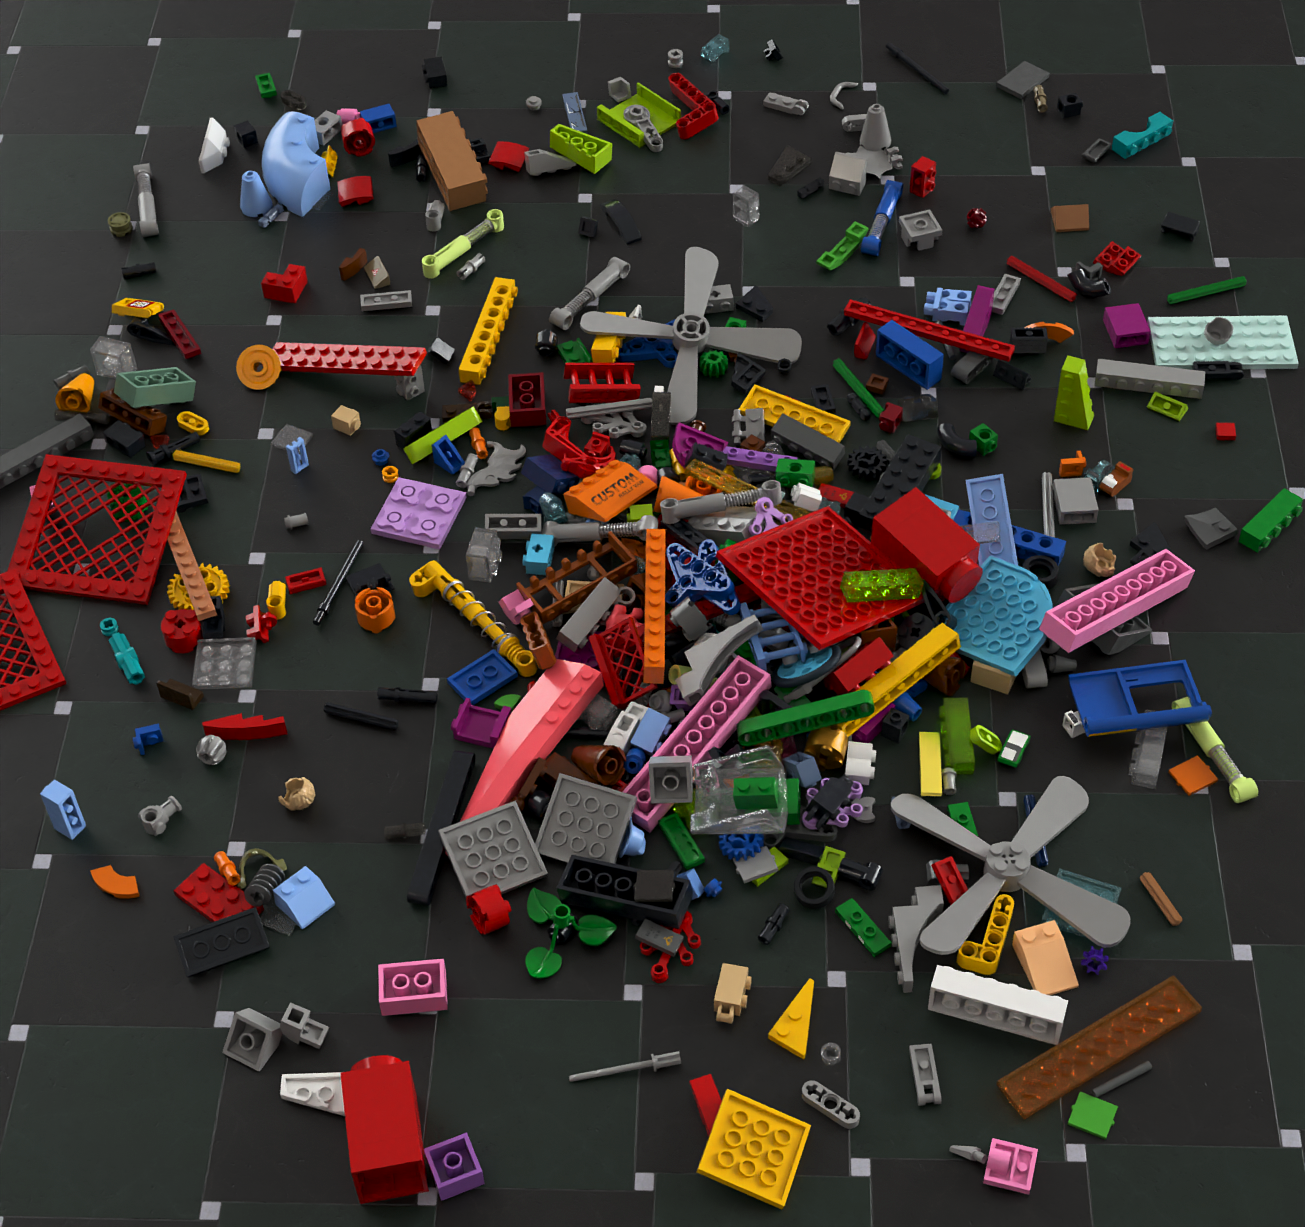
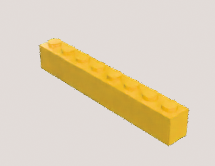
[829,623,961,737]

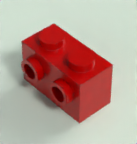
[910,156,936,198]

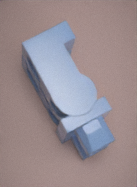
[924,288,972,326]

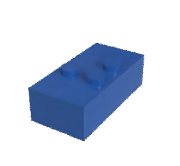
[876,320,944,390]

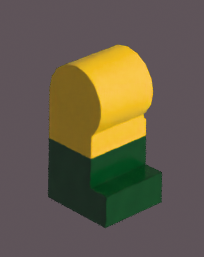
[492,396,511,431]

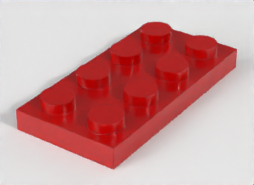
[174,863,264,922]

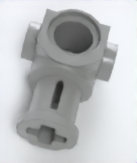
[138,796,182,836]

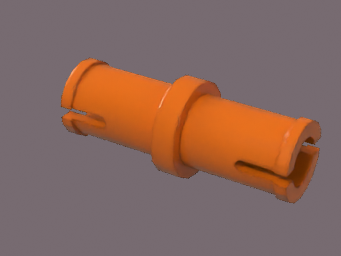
[469,428,488,459]
[214,851,241,886]

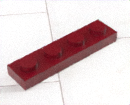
[158,309,201,359]

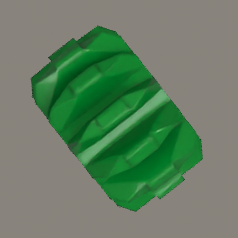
[699,350,728,378]

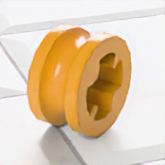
[382,466,399,483]

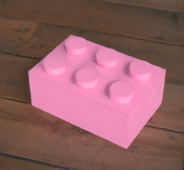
[378,959,448,1016]

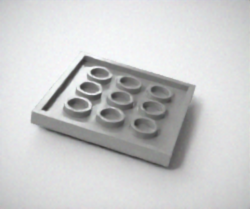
[535,773,638,864]
[438,800,548,898]

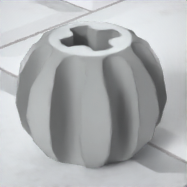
[196,735,227,765]

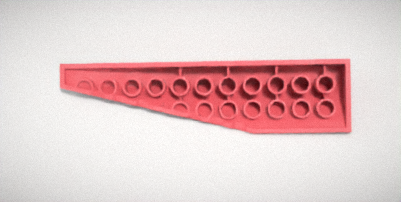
[445,659,604,856]

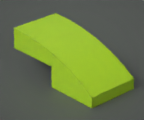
[811,846,846,888]

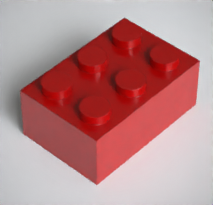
[825,637,894,696]

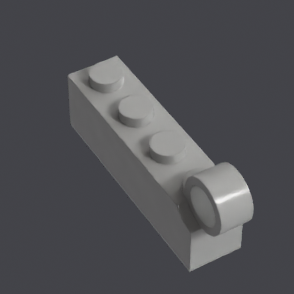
[556,577,635,653]

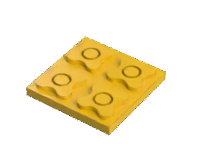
[696,1089,811,1210]

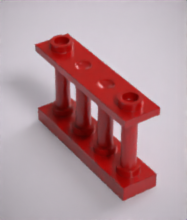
[563,363,641,403]

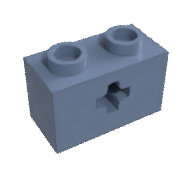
[782,751,822,788]

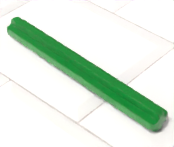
[1167,276,1247,304]
[833,358,885,418]

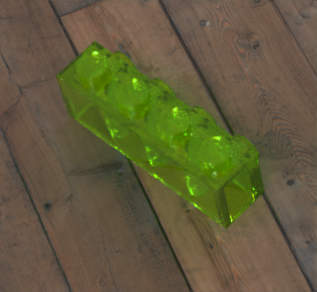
[840,568,924,602]

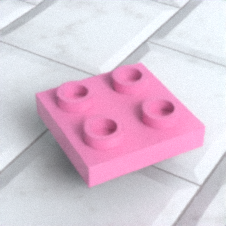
[983,1138,1038,1195]

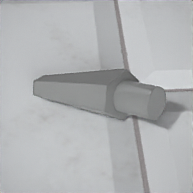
[949,1145,988,1164]

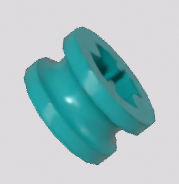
[100,618,119,636]

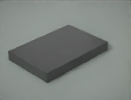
[996,61,1050,99]

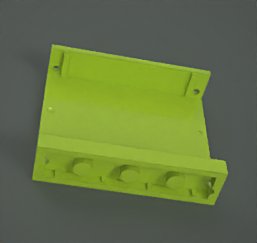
[597,83,681,148]

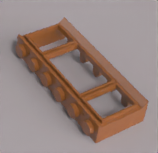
[516,531,637,624]

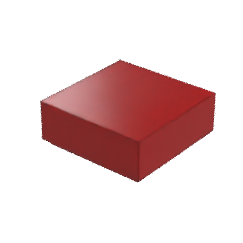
[1215,423,1236,440]

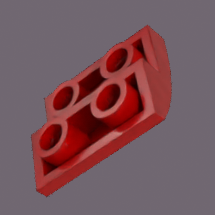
[488,141,529,172]
[337,176,374,207]
[1093,241,1142,276]

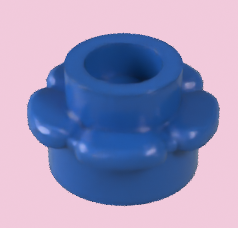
[372,449,389,466]
[703,878,723,898]

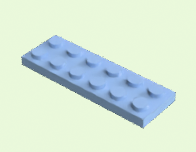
[965,474,1018,567]

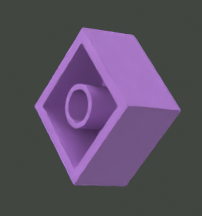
[423,1132,485,1201]

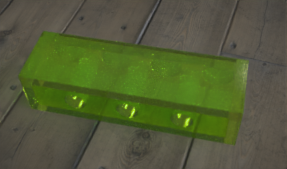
[939,698,975,774]

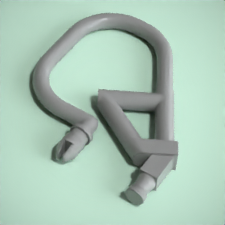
[783,636,862,703]

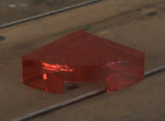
[458,380,476,401]
[150,435,169,449]

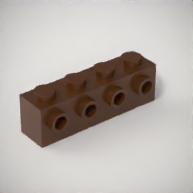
[98,388,167,436]

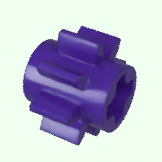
[1081,946,1109,975]

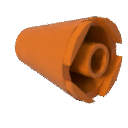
[653,476,703,513]

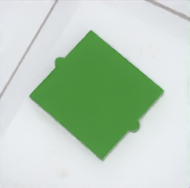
[1067,1092,1118,1140]

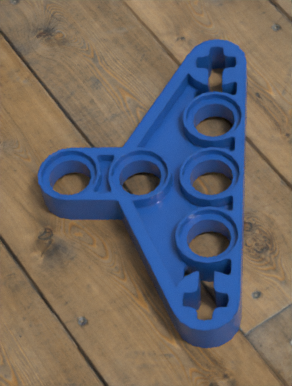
[616,319,678,368]
[676,539,741,615]
[665,543,735,608]

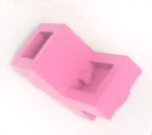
[498,589,534,625]

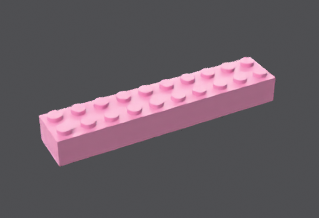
[1039,549,1195,653]
[623,655,772,833]

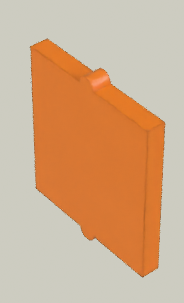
[1168,755,1218,796]

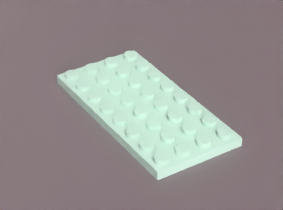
[1147,315,1299,370]

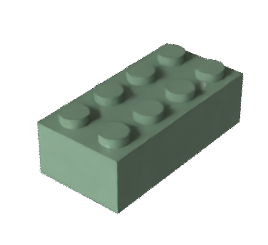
[114,367,196,408]

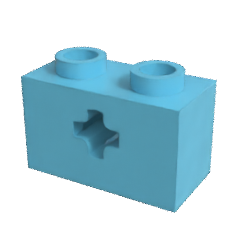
[523,533,555,575]

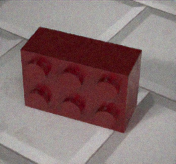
[508,372,546,427]

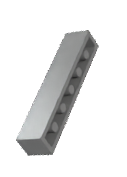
[1094,359,1205,399]

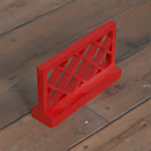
[589,617,658,709]

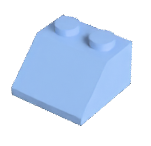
[273,866,335,930]

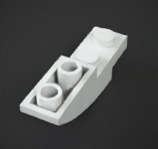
[603,701,648,756]

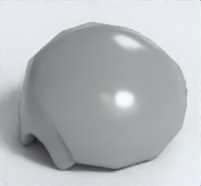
[1204,317,1233,345]

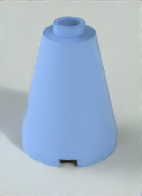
[240,171,273,217]

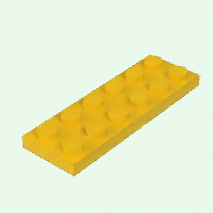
[739,384,851,443]

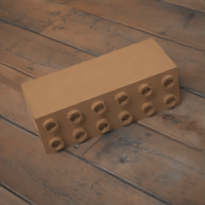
[416,111,488,211]

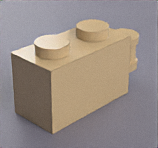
[714,963,752,1024]

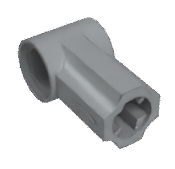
[425,200,445,231]

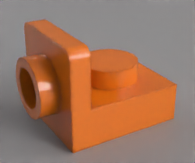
[1059,451,1086,477]

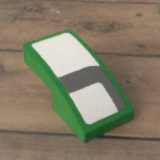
[997,729,1031,768]

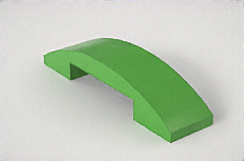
[816,221,869,270]

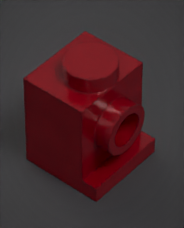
[879,402,903,434]

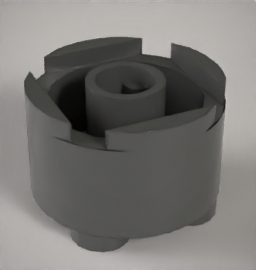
[669,596,713,642]

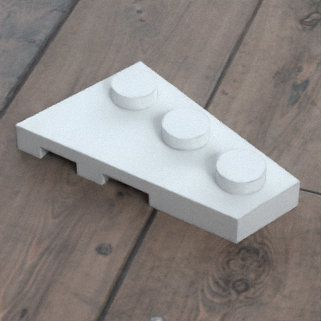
[280,1072,345,1116]

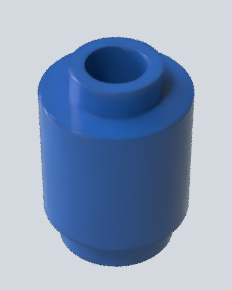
[623,748,646,774]

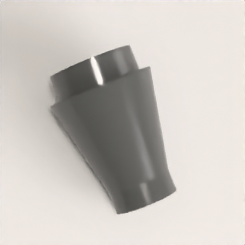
[1046,654,1077,674]

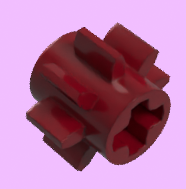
[967,208,987,228]

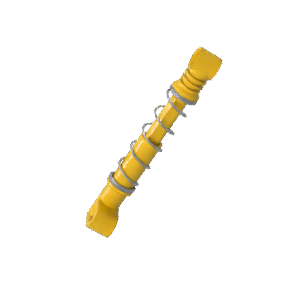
[409,560,537,677]

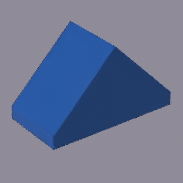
[432,435,465,474]

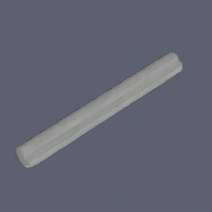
[566,398,653,419]
[1042,472,1055,538]

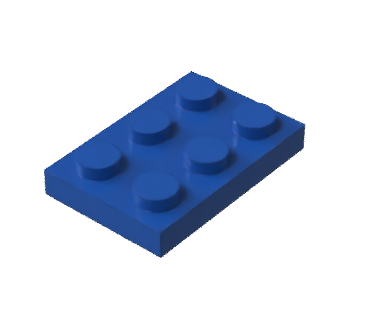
[447,649,518,705]

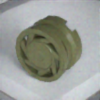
[107,212,133,237]

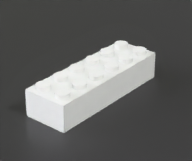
[928,965,1068,1046]

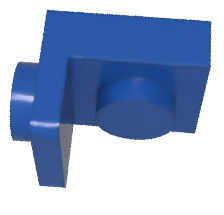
[133,724,163,755]

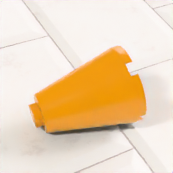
[55,373,94,417]

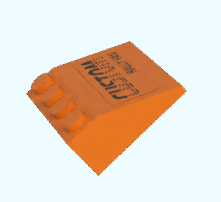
[563,460,658,522]

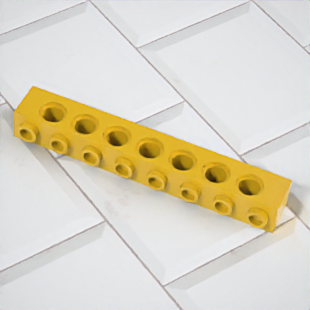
[458,277,518,385]

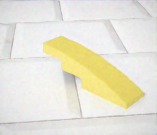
[919,732,942,796]

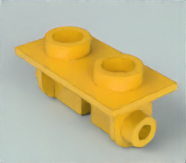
[321,145,338,177]

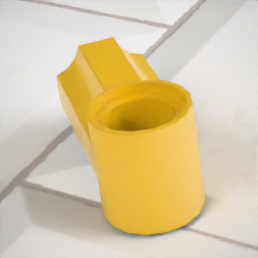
[266,581,286,620]

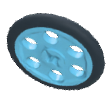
[772,644,841,688]

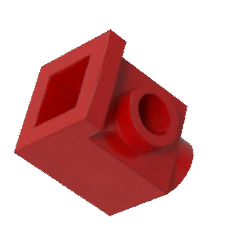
[584,431,610,457]

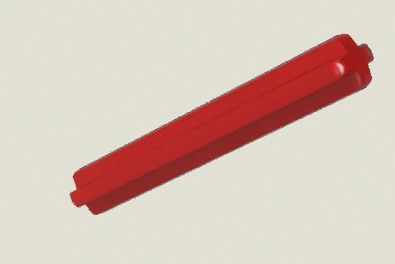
[1007,256,1077,302]

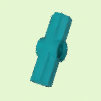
[109,632,145,685]

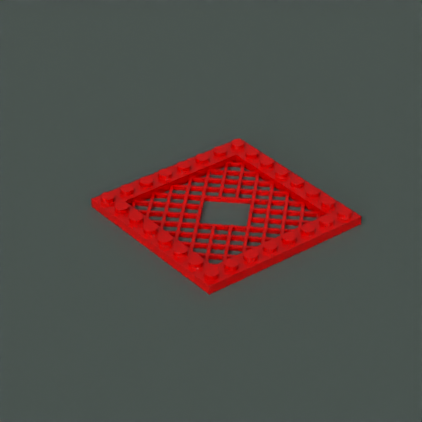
[7,454,187,605]
[0,568,66,710]

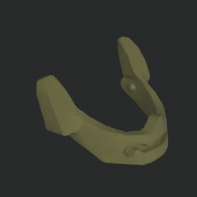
[237,848,287,889]

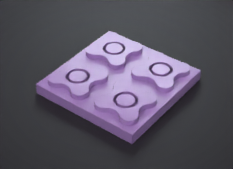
[371,477,467,550]

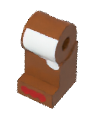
[1099,461,1133,497]

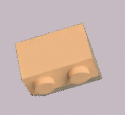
[1012,920,1079,996]

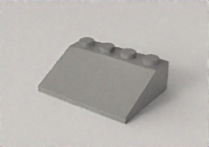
[687,506,777,547]

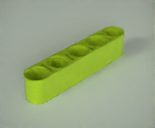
[403,406,483,464]

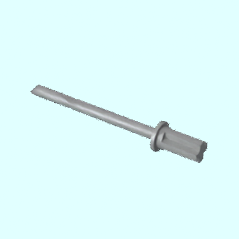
[569,1051,681,1082]

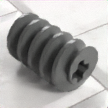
[244,864,285,907]

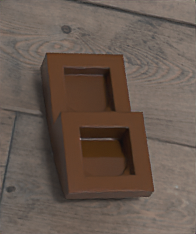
[339,248,367,281]

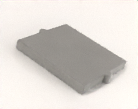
[733,846,779,883]

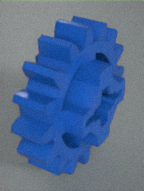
[719,821,764,861]

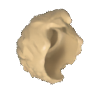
[1083,543,1116,577]
[279,777,315,811]

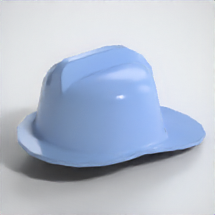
[619,817,646,858]

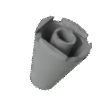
[860,104,891,151]

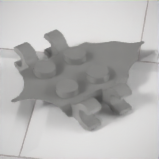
[845,145,903,179]

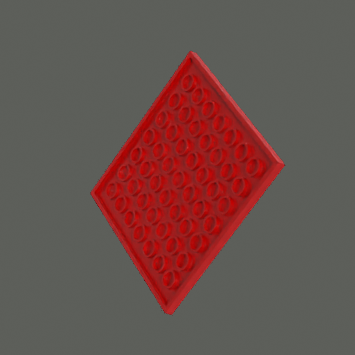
[716,506,925,651]

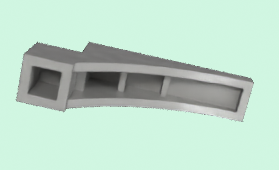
[675,614,764,706]
[888,885,944,993]

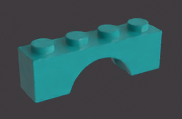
[1112,112,1173,159]

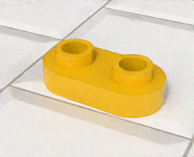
[177,411,209,436]

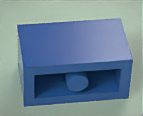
[360,104,397,133]

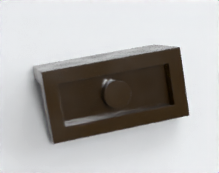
[156,679,204,710]

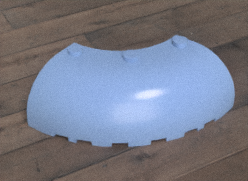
[262,111,331,217]

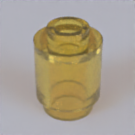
[814,466,834,486]

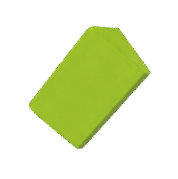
[1147,392,1188,421]

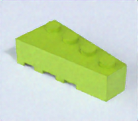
[550,124,612,174]
[1054,355,1094,430]

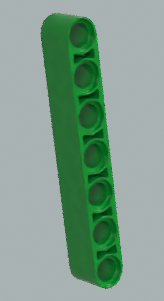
[736,690,875,746]

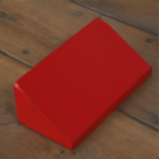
[854,322,876,359]

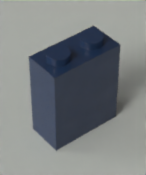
[521,454,580,495]

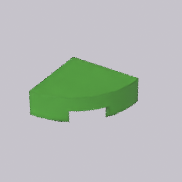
[494,694,521,711]

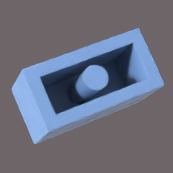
[630,707,672,757]

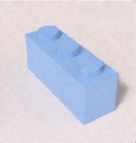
[40,779,86,840]

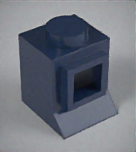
[523,486,554,517]

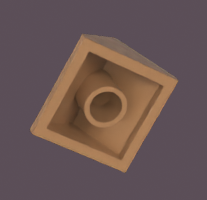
[1051,204,1089,232]

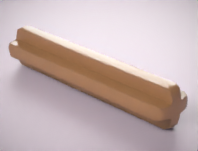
[1140,872,1182,926]

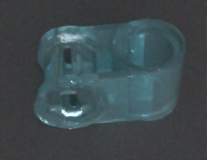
[539,492,568,524]

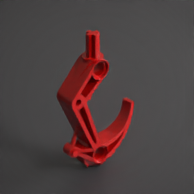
[542,410,616,479]

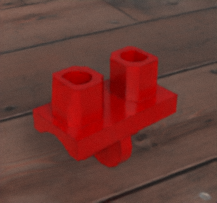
[246,605,277,643]

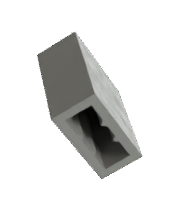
[1053,477,1098,525]

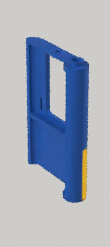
[1068,660,1212,737]

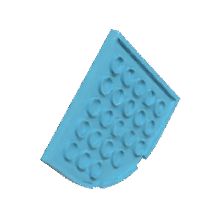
[933,556,1053,677]

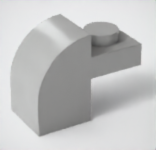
[280,1002,329,1049]

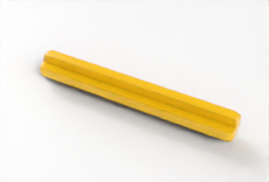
[173,450,241,473]

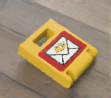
[112,298,164,318]

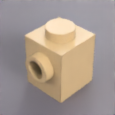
[331,405,361,436]

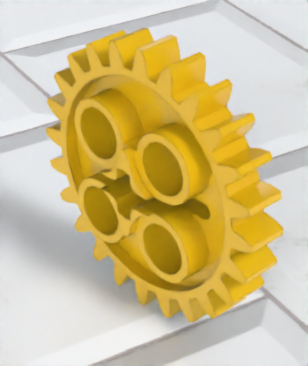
[167,563,230,610]

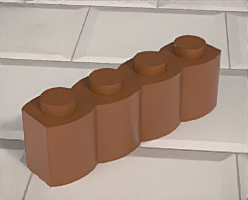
[520,611,556,670]

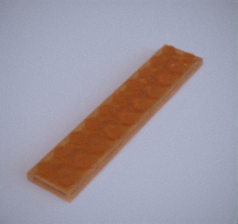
[997,975,1202,1119]

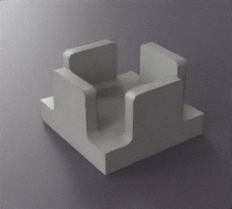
[899,210,942,250]

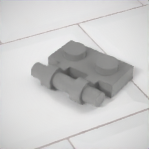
[732,408,765,445]

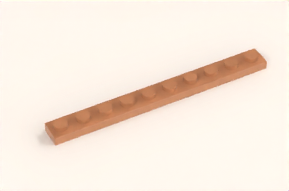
[167,512,217,621]

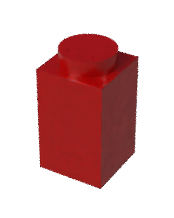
[871,487,983,603]
[340,1055,429,1204]

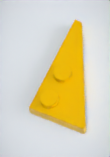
[768,978,814,1060]

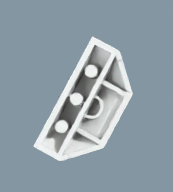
[199,118,230,173]

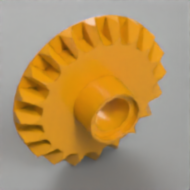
[236,345,281,390]

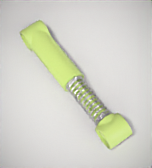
[422,209,504,278]
[1172,696,1258,804]

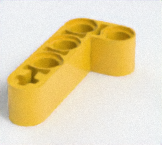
[957,894,1014,975]

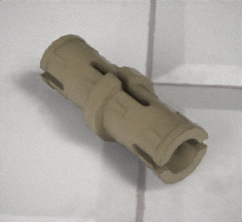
[1033,85,1048,113]

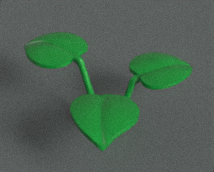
[525,888,617,979]

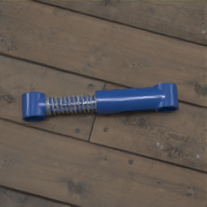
[861,180,904,256]

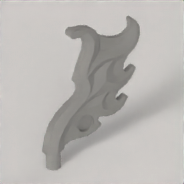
[467,441,526,496]

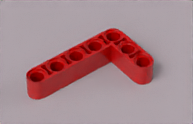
[668,73,719,139]

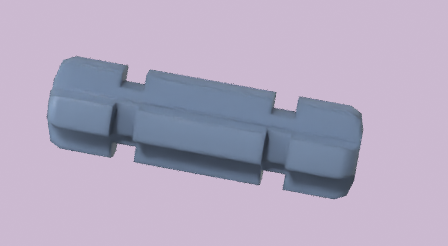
[258,204,284,228]

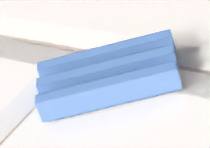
[286,437,309,474]

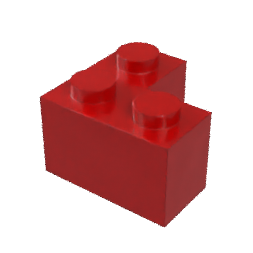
[261,264,308,303]

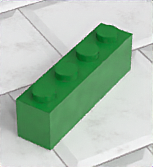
[1239,488,1303,553]

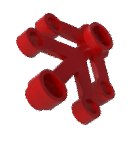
[640,911,701,983]

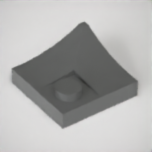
[1184,507,1238,550]

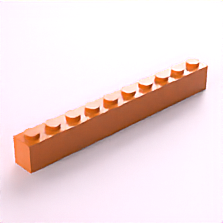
[643,529,665,684]

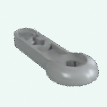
[623,105,663,152]

